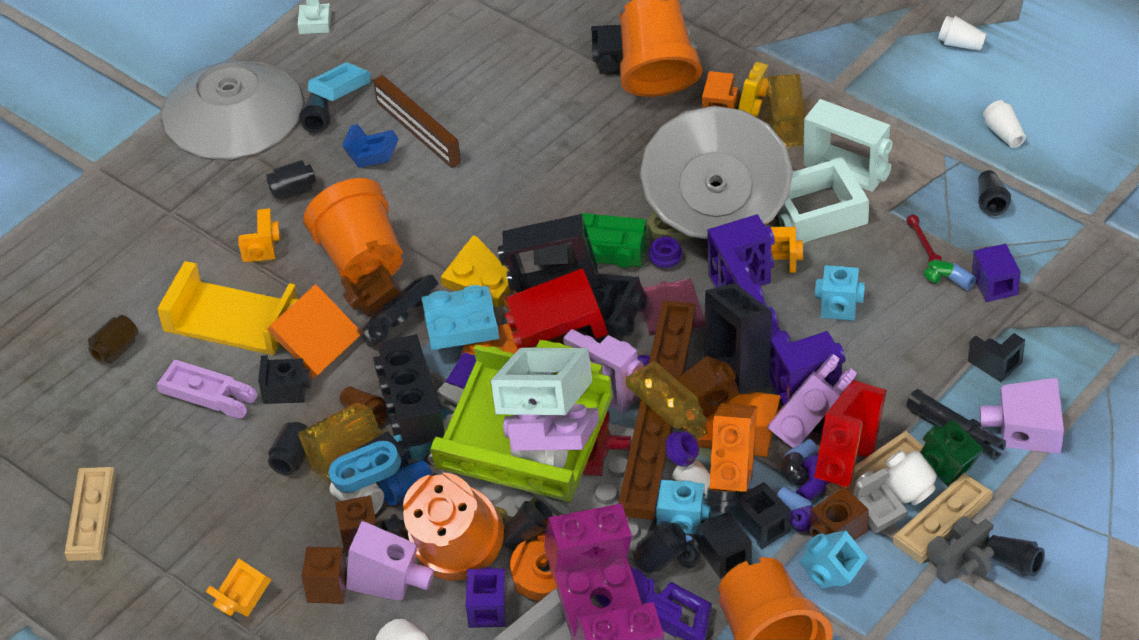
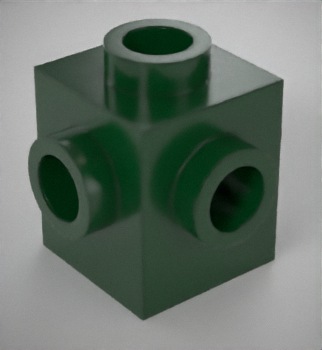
[920,419,984,486]

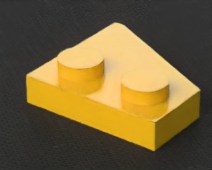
[738,61,771,118]
[440,235,511,308]

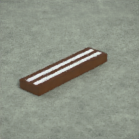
[373,75,461,168]

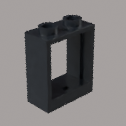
[498,214,599,293]
[704,283,772,394]

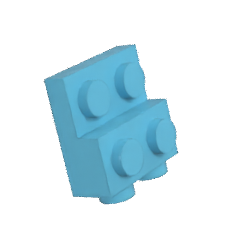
[422,285,499,350]

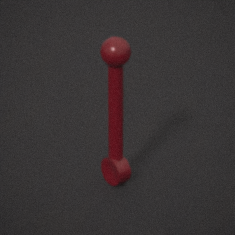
[906,214,942,262]

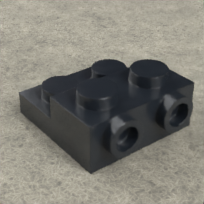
[578,274,648,342]

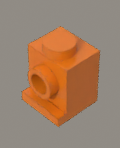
[702,71,739,109]

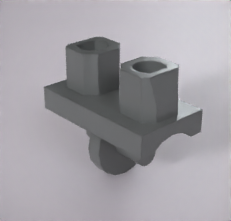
[927,516,994,584]

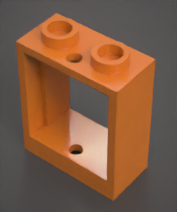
[709,403,757,492]

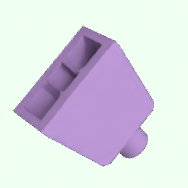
[979,378,1064,453]
[346,521,434,601]

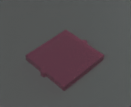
[643,279,704,336]

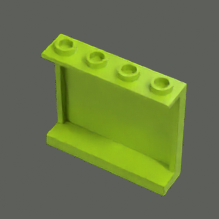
[430,344,613,502]

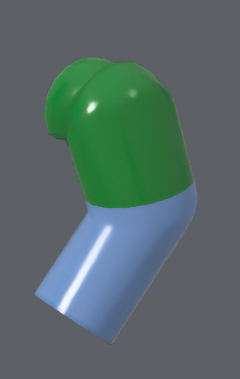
[923,259,976,291]

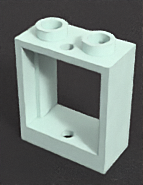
[804,99,892,192]
[777,157,869,243]
[491,348,592,415]

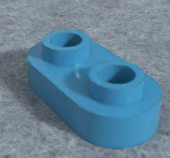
[329,441,401,493]

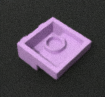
[563,329,644,413]
[503,398,599,451]

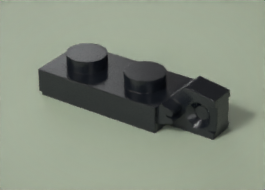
[357,274,439,347]

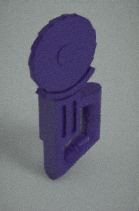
[595,566,712,640]

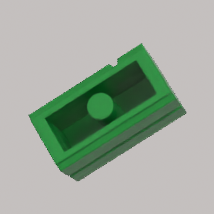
[575,213,648,268]

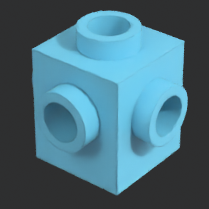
[815,265,865,321]
[656,479,711,534]
[799,530,868,589]

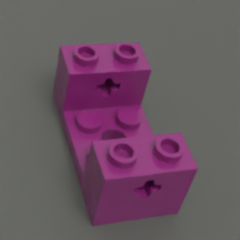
[544,503,664,640]

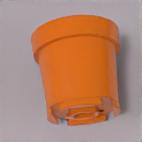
[619,0,702,97]
[303,178,403,284]
[403,473,504,581]
[718,557,833,640]

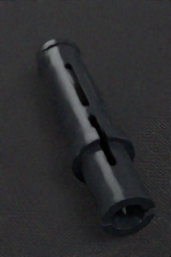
[906,389,1006,460]

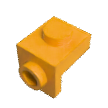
[238,208,281,262]
[770,227,803,273]
[206,558,272,617]

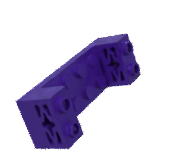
[707,214,846,406]

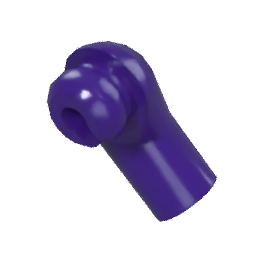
[796,455,830,501]

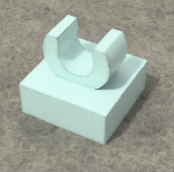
[298,0,331,34]

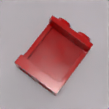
[505,268,608,350]
[814,380,887,487]

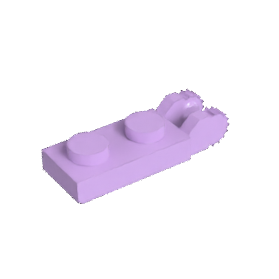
[767,354,857,448]
[157,360,258,419]

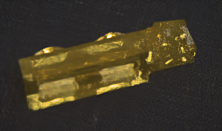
[626,361,708,440]

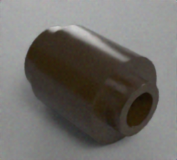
[88,315,139,364]

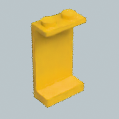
[157,261,298,355]

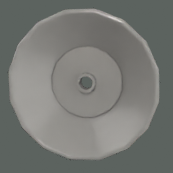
[161,60,304,160]
[640,106,793,239]

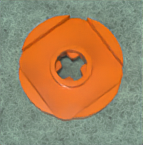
[510,533,556,601]

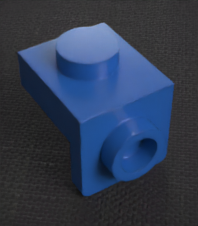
[343,124,399,168]

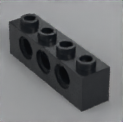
[373,334,445,448]

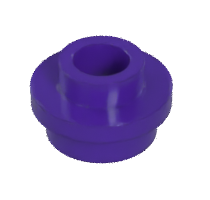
[649,237,682,268]
[666,431,699,467]

